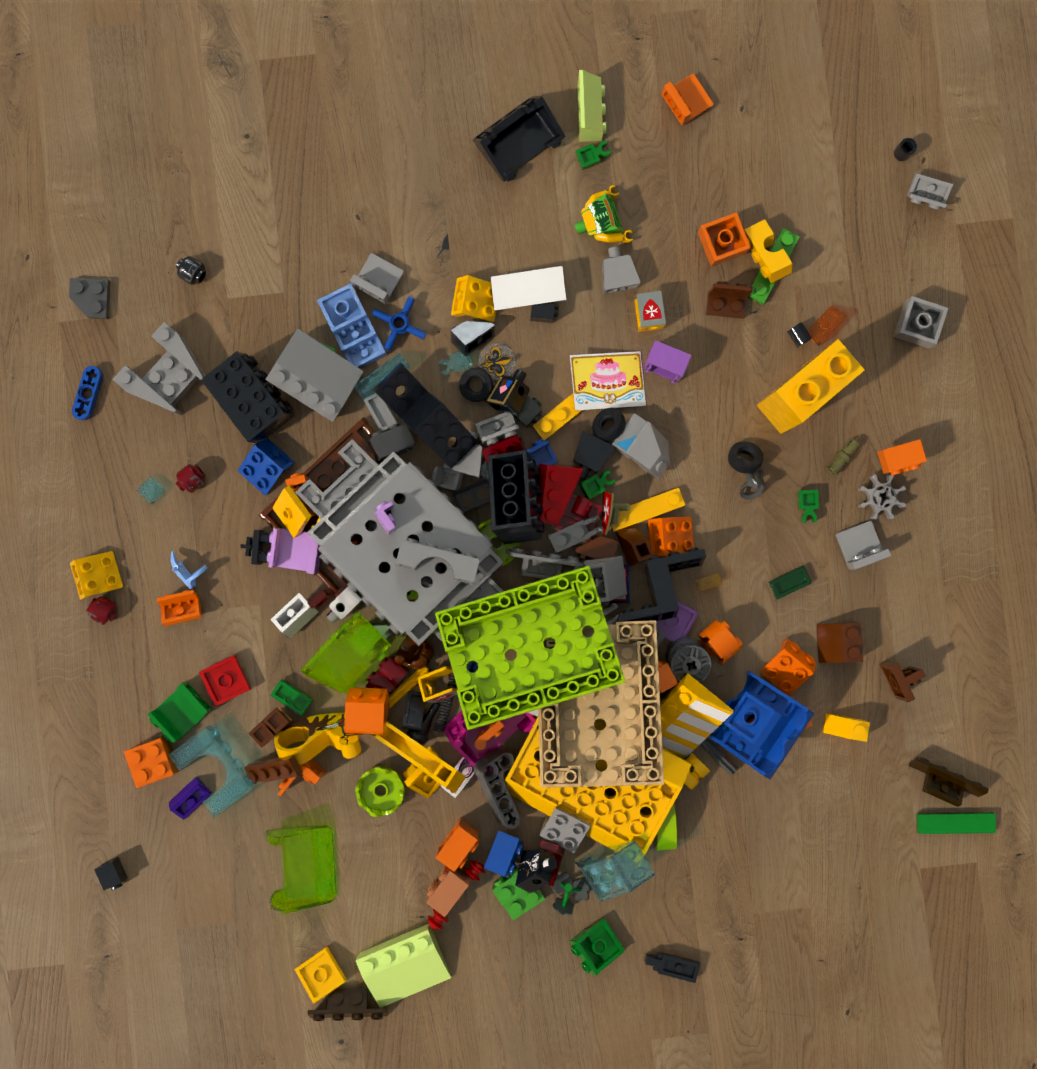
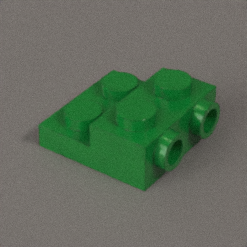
[570,918,625,975]

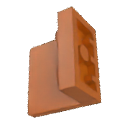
[661,74,713,126]
[647,516,694,557]
[278,759,326,797]

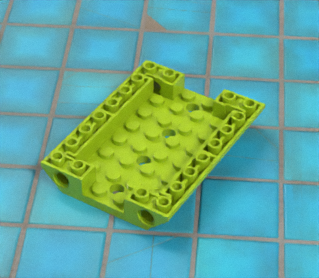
[435,566,626,730]

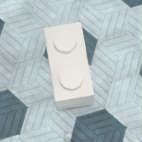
[270,593,318,639]

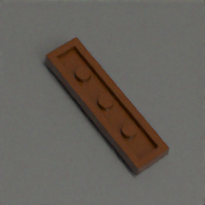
[244,755,303,784]

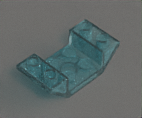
[575,840,655,902]

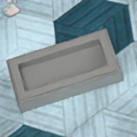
[363,393,398,432]

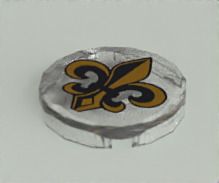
[478,343,516,382]

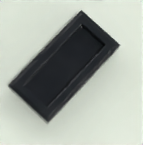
[402,691,426,732]

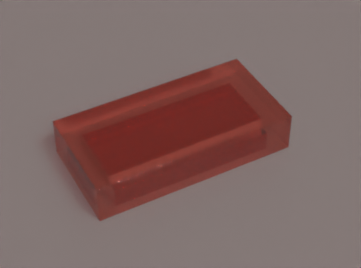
[307,589,332,609]

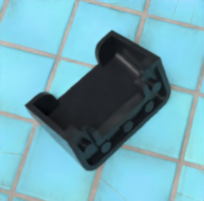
[473,96,566,182]

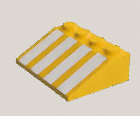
[660,673,734,758]

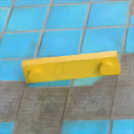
[610,488,685,532]

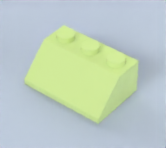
[577,70,606,142]

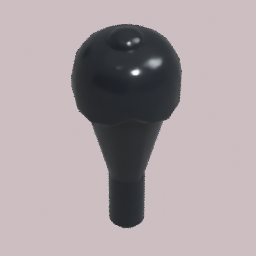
[406,703,440,746]

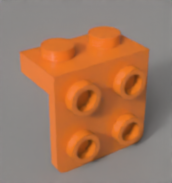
[760,638,817,695]

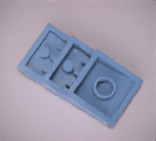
[317,283,387,368]

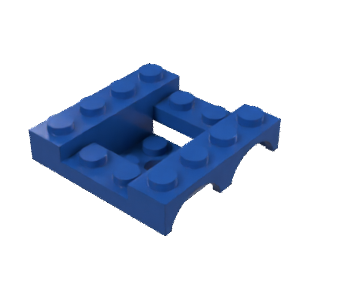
[708,671,815,780]

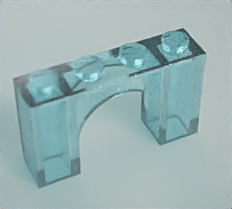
[168,725,256,817]

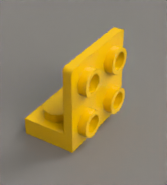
[451,275,496,322]
[70,551,123,600]

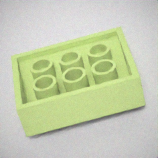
[355,924,452,1008]

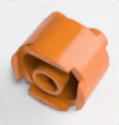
[697,620,743,665]

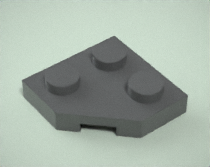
[69,278,110,319]

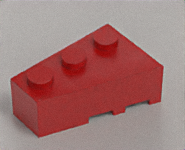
[538,463,583,525]

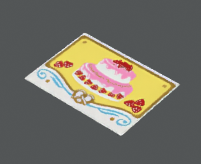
[570,351,646,410]

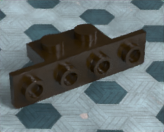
[909,758,989,807]
[308,988,388,1021]

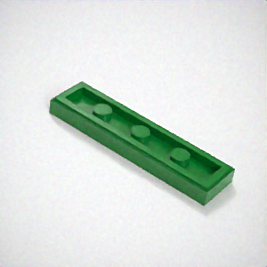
[916,812,996,834]

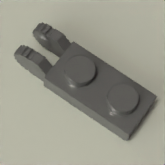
[548,515,605,553]

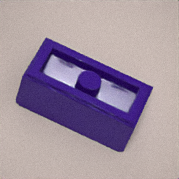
[169,777,212,820]

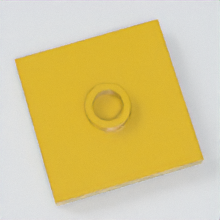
[273,485,311,538]
[294,947,347,1004]

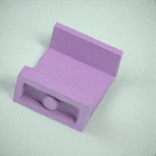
[267,528,321,574]

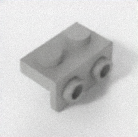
[907,173,953,210]

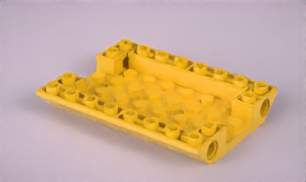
[504,715,691,862]

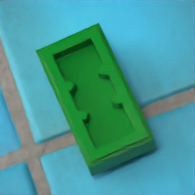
[270,679,314,716]

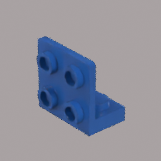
[238,438,295,495]

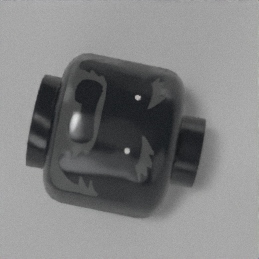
[176,256,206,285]

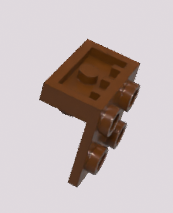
[706,281,753,319]

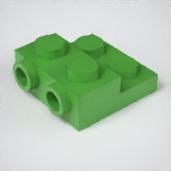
[492,866,546,921]

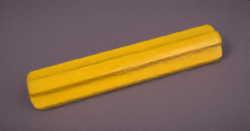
[389,666,430,709]

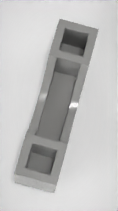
[396,538,480,585]

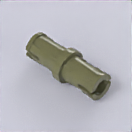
[827,439,860,476]

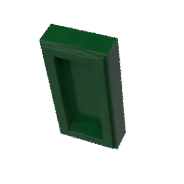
[768,566,812,600]

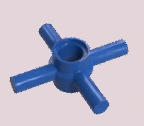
[372,297,427,351]

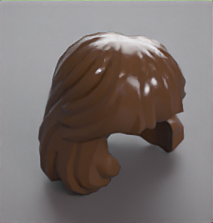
[394,635,433,669]

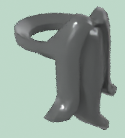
[739,458,765,499]

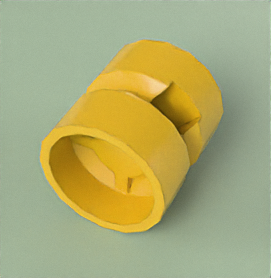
[684,753,710,790]

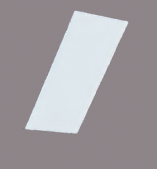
[491,266,566,311]

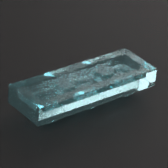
[354,353,410,400]

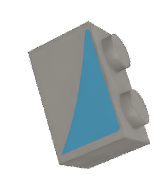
[612,413,647,459]

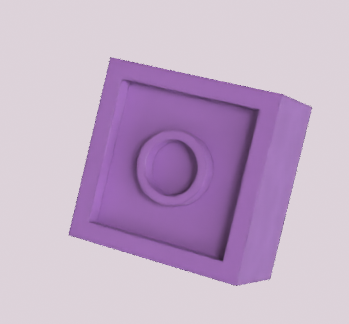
[643,340,691,384]

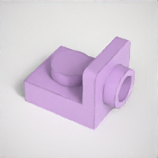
[375,501,396,535]

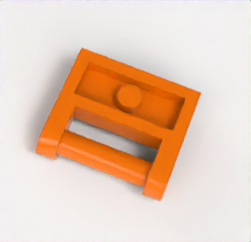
[475,720,504,750]

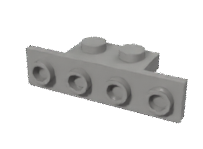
[506,547,584,579]

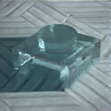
[137,477,166,504]

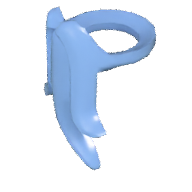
[170,551,208,590]

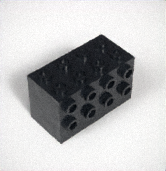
[201,351,294,443]
[488,450,544,545]

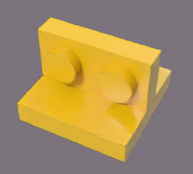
[403,746,441,798]

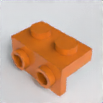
[157,590,202,627]

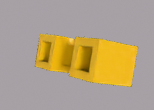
[744,219,793,283]

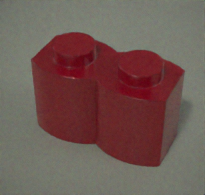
[366,656,409,694]

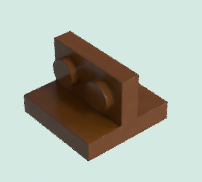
[880,661,926,702]

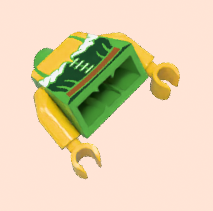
[575,185,633,244]

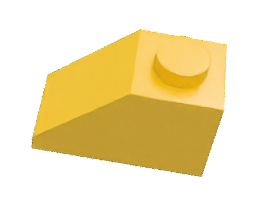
[823,713,870,742]

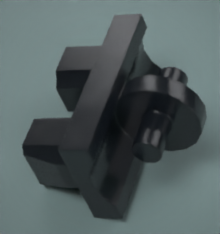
[240,530,272,565]

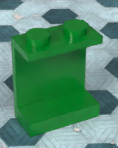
[147,681,213,743]

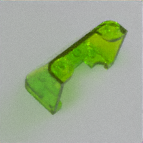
[300,612,391,694]

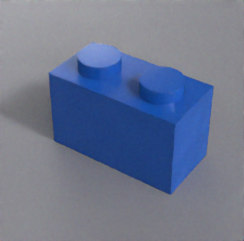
[484,831,524,879]

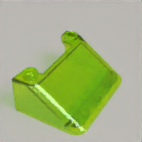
[266,825,337,914]

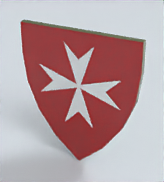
[602,491,630,537]

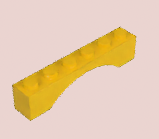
[371,722,466,793]

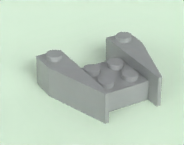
[112,322,206,415]

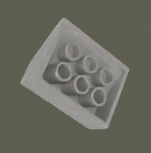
[265,328,363,422]

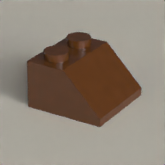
[816,622,864,663]

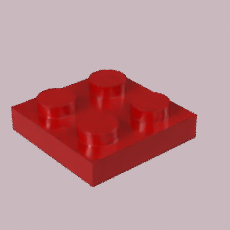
[199,655,251,707]

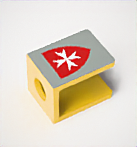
[634,291,666,332]
[417,666,458,703]

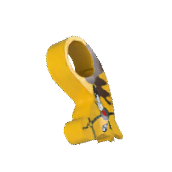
[274,713,361,765]

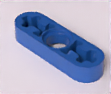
[72,366,103,421]

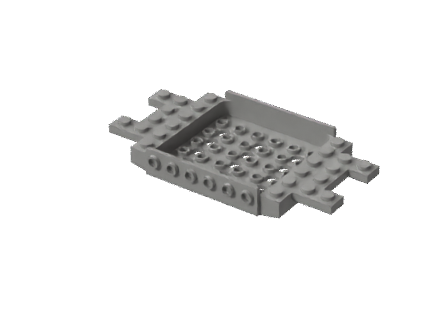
[295,439,504,646]

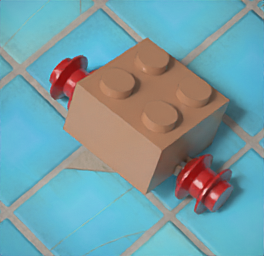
[426,860,485,930]

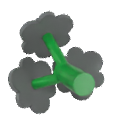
[551,872,590,915]

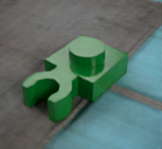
[575,141,611,170]
[579,470,615,500]
[798,490,819,523]

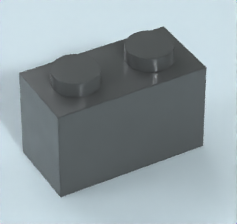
[368,424,416,463]

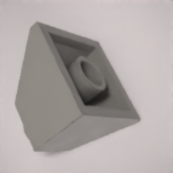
[625,421,670,479]

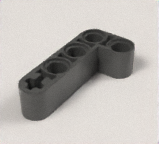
[474,748,520,829]

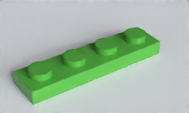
[748,228,799,305]

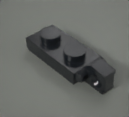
[644,952,700,983]

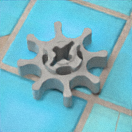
[858,474,906,520]

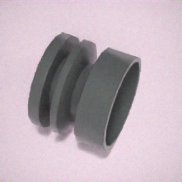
[666,637,712,683]

